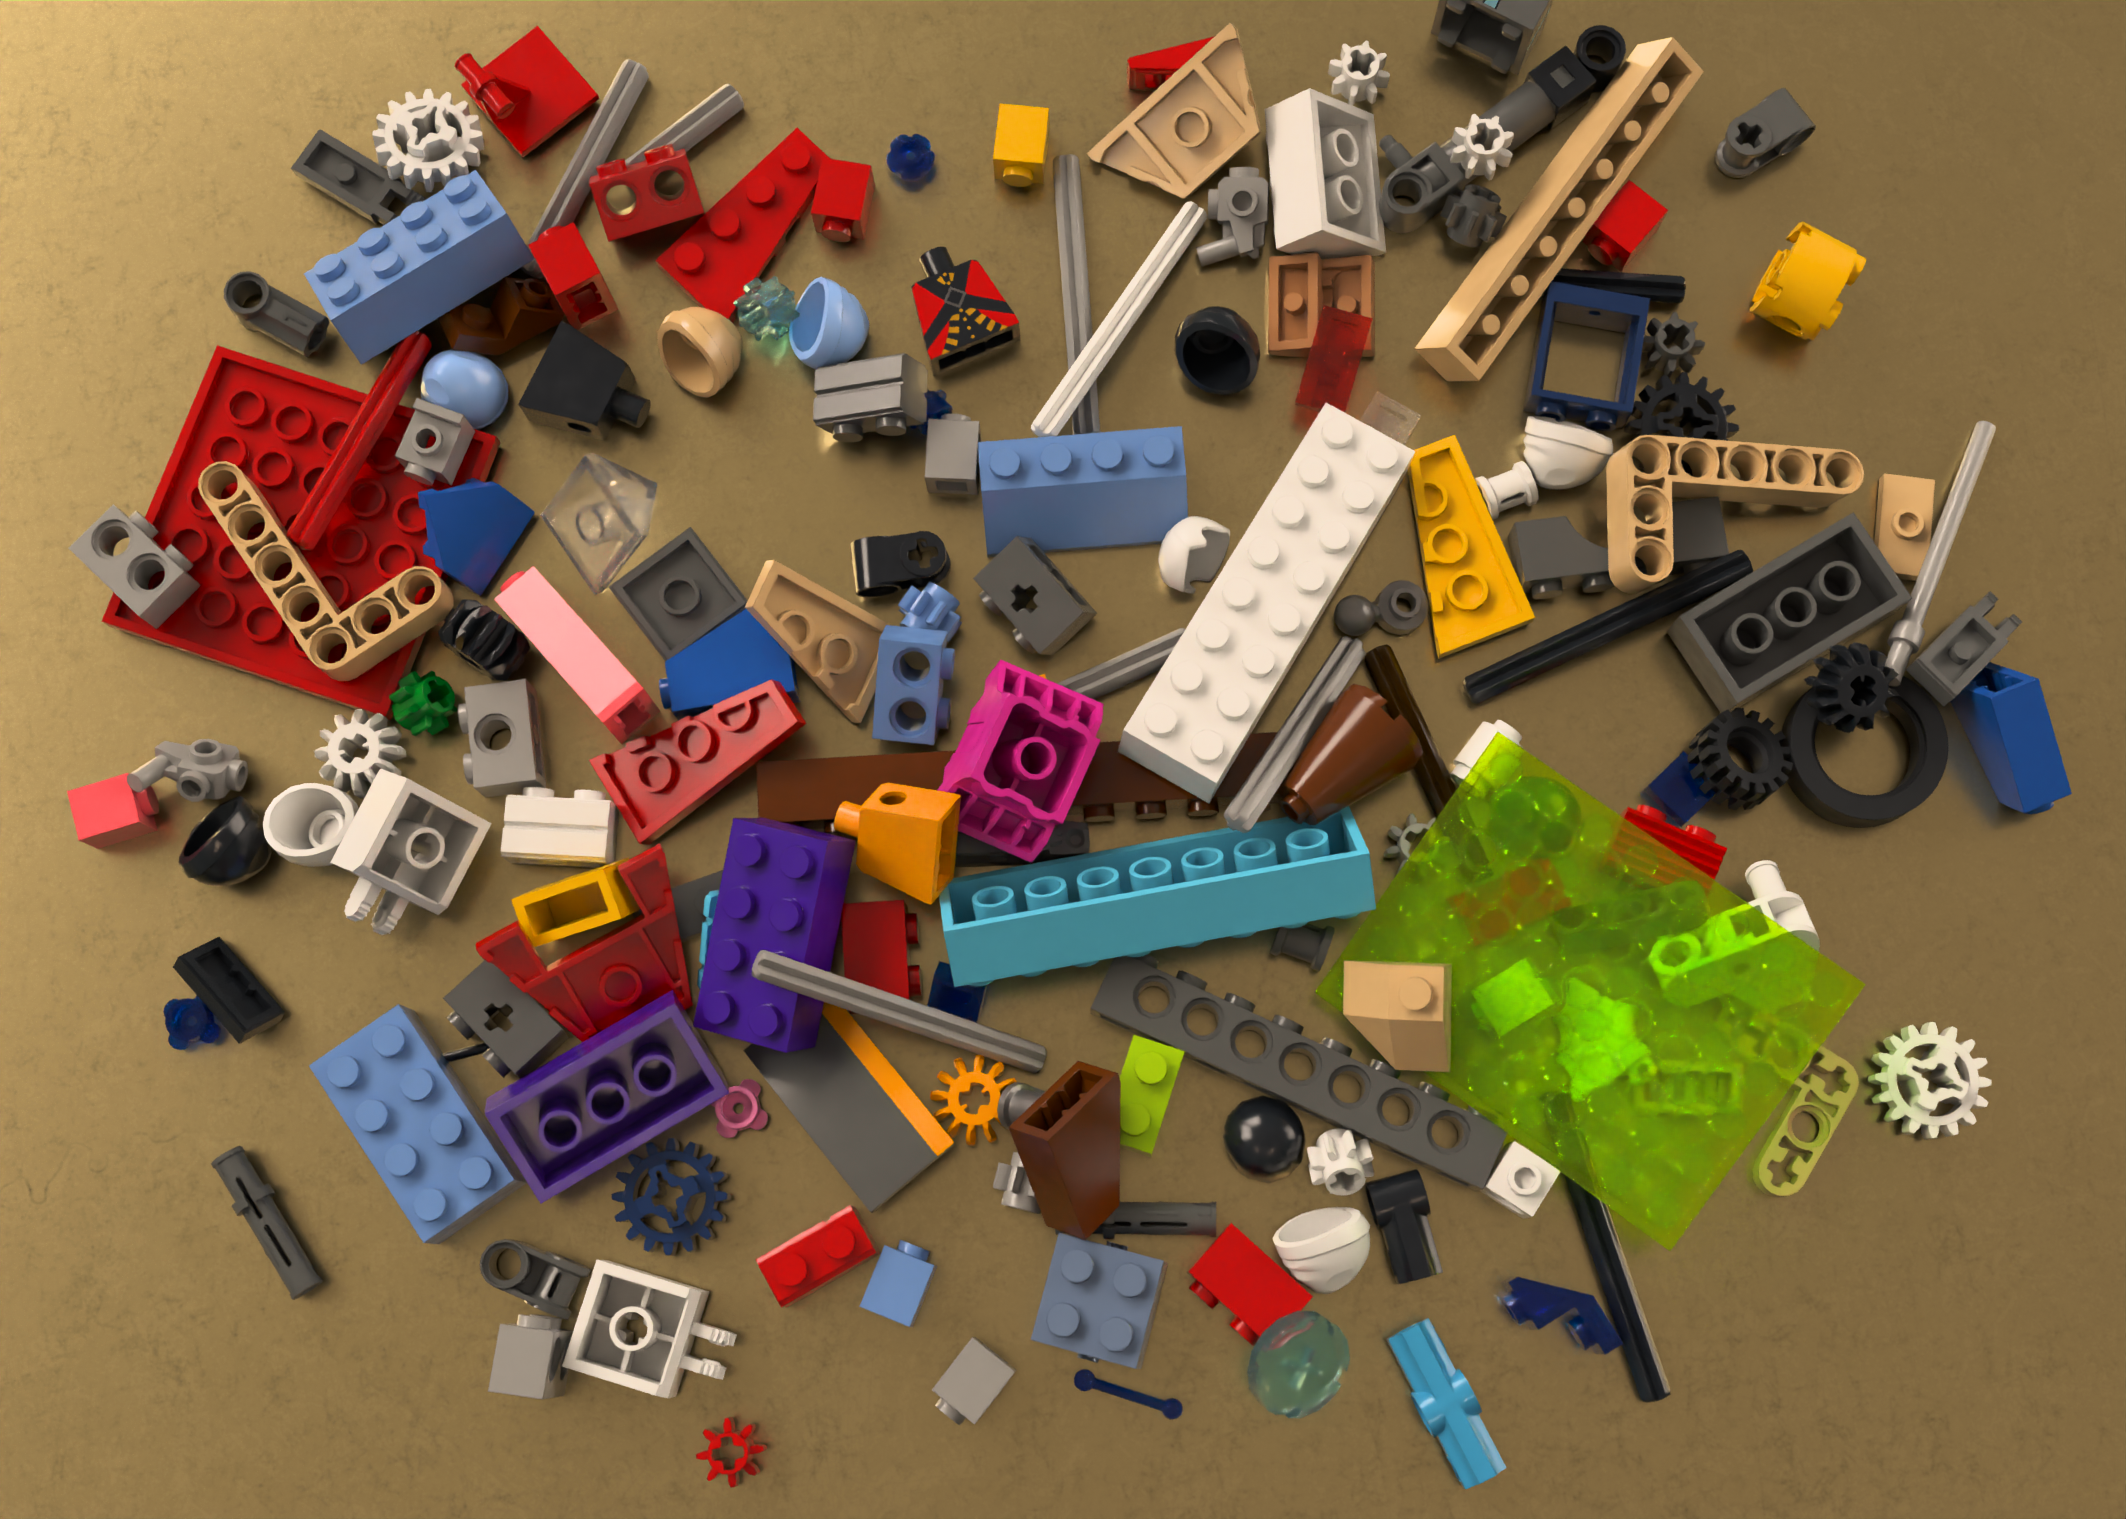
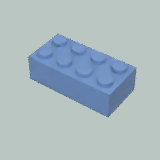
[304,170,534,365]
[309,1004,527,1244]

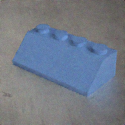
[978,426,1188,557]

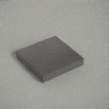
[609,527,748,661]

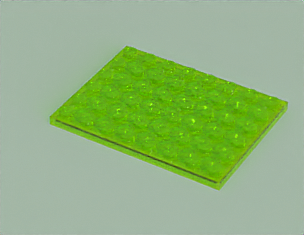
[1315,731,1866,1251]

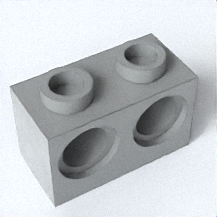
[68,504,201,629]
[488,1314,574,1400]

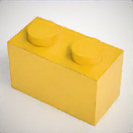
[511,858,640,947]

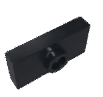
[173,937,285,1044]

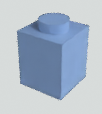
[859,1240,937,1327]

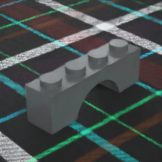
[1507,497,1729,599]

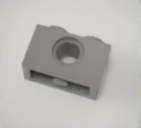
[458,679,546,798]

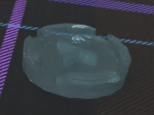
[1247,1311,1350,1418]

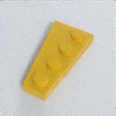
[1408,435,1535,659]

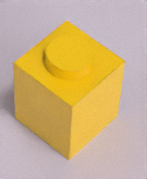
[993,103,1050,187]

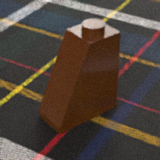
[1009,1061,1121,1240]

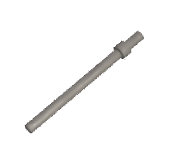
[1884,421,1996,686]

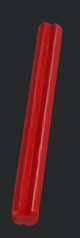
[287,331,432,551]

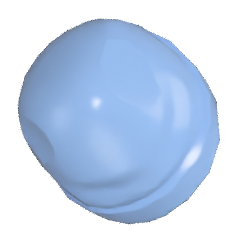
[789,277,869,369]
[420,350,508,430]

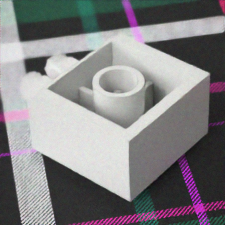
[330,769,492,935]
[562,1260,737,1399]

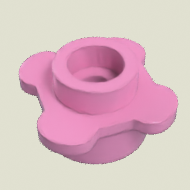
[711,1079,768,1138]

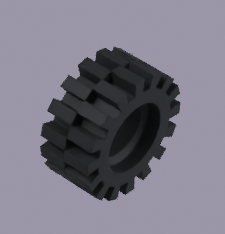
[1687,708,1793,810]

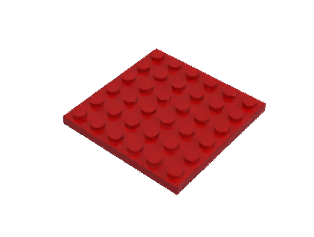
[101,345,501,721]

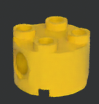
[1750,222,1866,340]

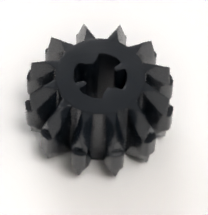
[438,599,530,681]
[1804,642,1900,733]

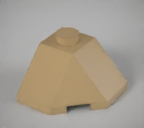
[1343,960,1452,1072]

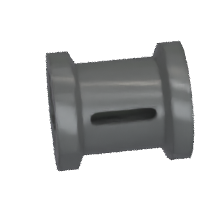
[1270,923,1335,971]

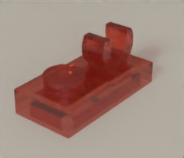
[1295,305,1373,413]

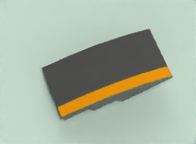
[743,1002,955,1213]

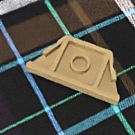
[1086,23,1262,199]

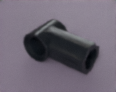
[1365,1169,1443,1284]

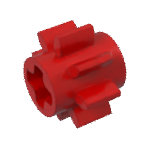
[696,1417,767,1488]

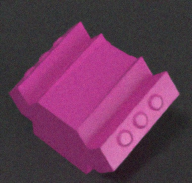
[937,659,1104,863]

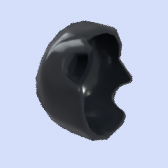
[1223,1095,1306,1183]

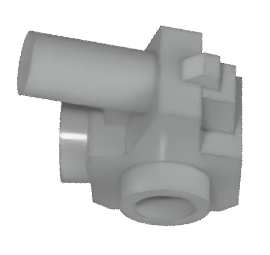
[1196,167,1269,266]
[127,739,248,802]

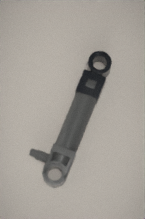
[1379,25,1626,234]

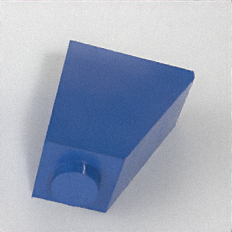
[659,609,801,720]
[1950,662,2072,814]

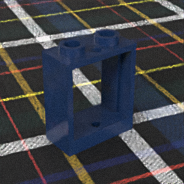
[1523,281,1650,431]

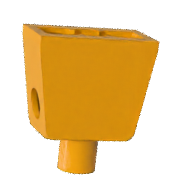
[834,783,961,905]

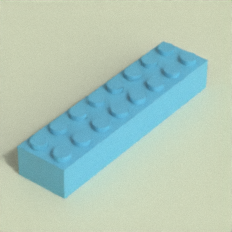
[939,806,1376,987]

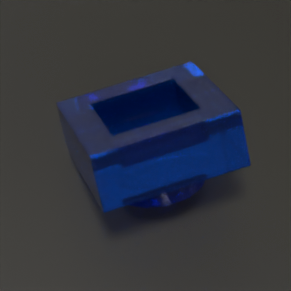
[1644,751,1716,827]
[927,961,988,1023]

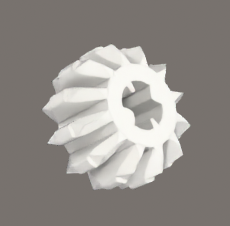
[314,709,407,798]

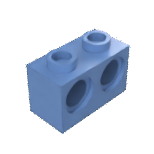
[872,625,955,745]

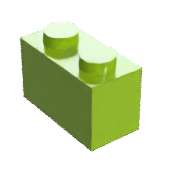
[1120,1035,1185,1157]

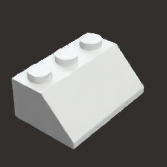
[1265,88,1386,259]

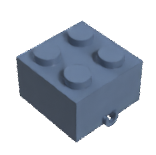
[1031,1233,1168,1369]

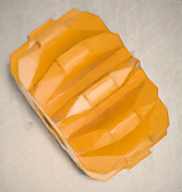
[930,1055,1017,1146]

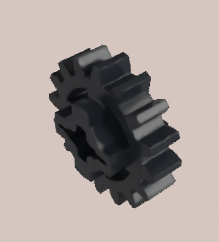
[1624,372,1739,476]

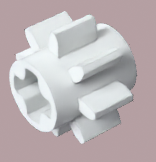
[1328,41,1390,106]
[1450,114,1514,181]
[1307,1128,1374,1196]

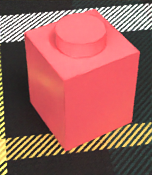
[67,773,159,849]

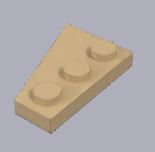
[745,560,890,723]

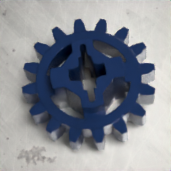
[612,1138,731,1256]

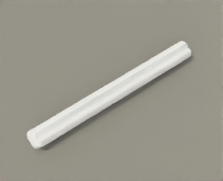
[1031,202,1207,437]

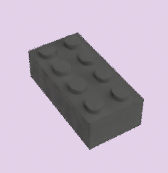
[1667,512,1912,713]

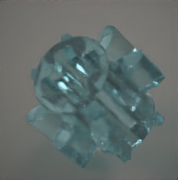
[734,276,800,341]

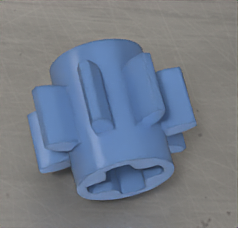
[898,582,962,643]

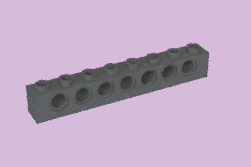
[1090,954,1508,1191]

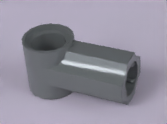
[224,271,330,357]

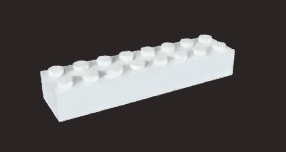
[1118,403,1415,803]

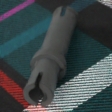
[211,1146,323,1300]
[1055,1202,1216,1239]

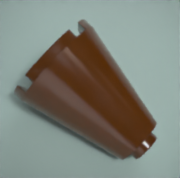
[1279,684,1423,825]

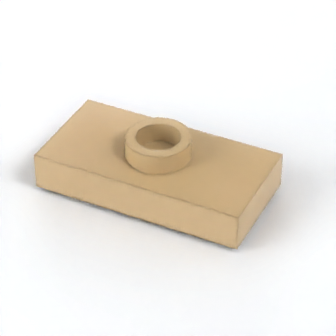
[1874,473,1935,581]

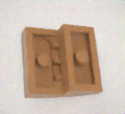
[1268,252,1375,358]

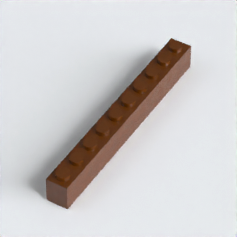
[756,732,1281,836]

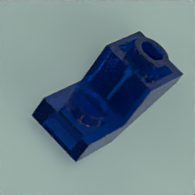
[1501,1277,1623,1355]

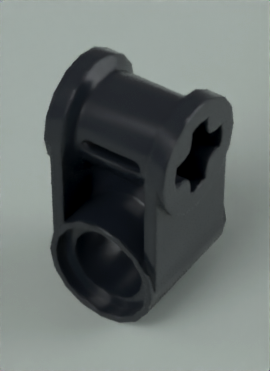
[850,531,951,597]

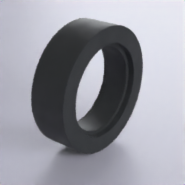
[1780,676,1949,828]

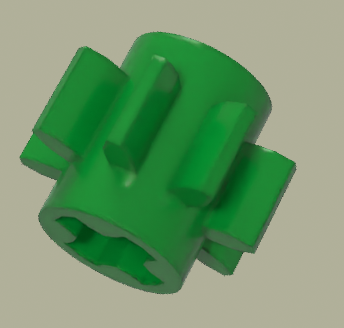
[389,671,457,736]

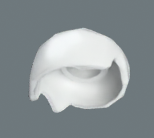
[1158,516,1230,594]

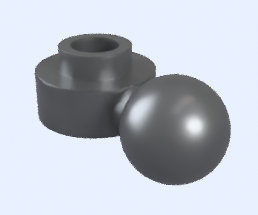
[1334,580,1429,636]

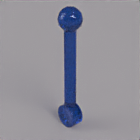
[1074,1369,1183,1420]

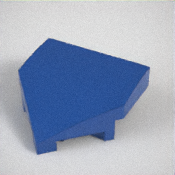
[418,478,535,596]

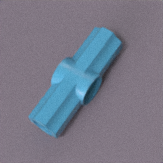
[1386,1318,1507,1490]

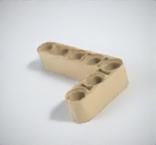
[1606,435,1864,594]
[198,461,454,681]

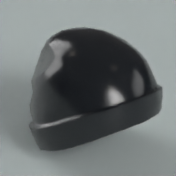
[1174,306,1261,395]
[179,796,271,886]

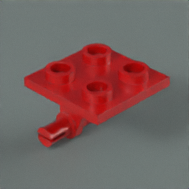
[454,26,600,158]

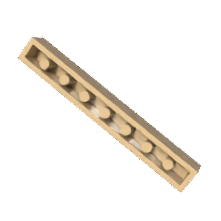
[1415,37,1704,381]

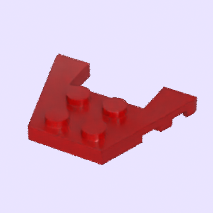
[476,843,693,1042]

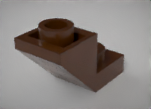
[438,277,565,355]

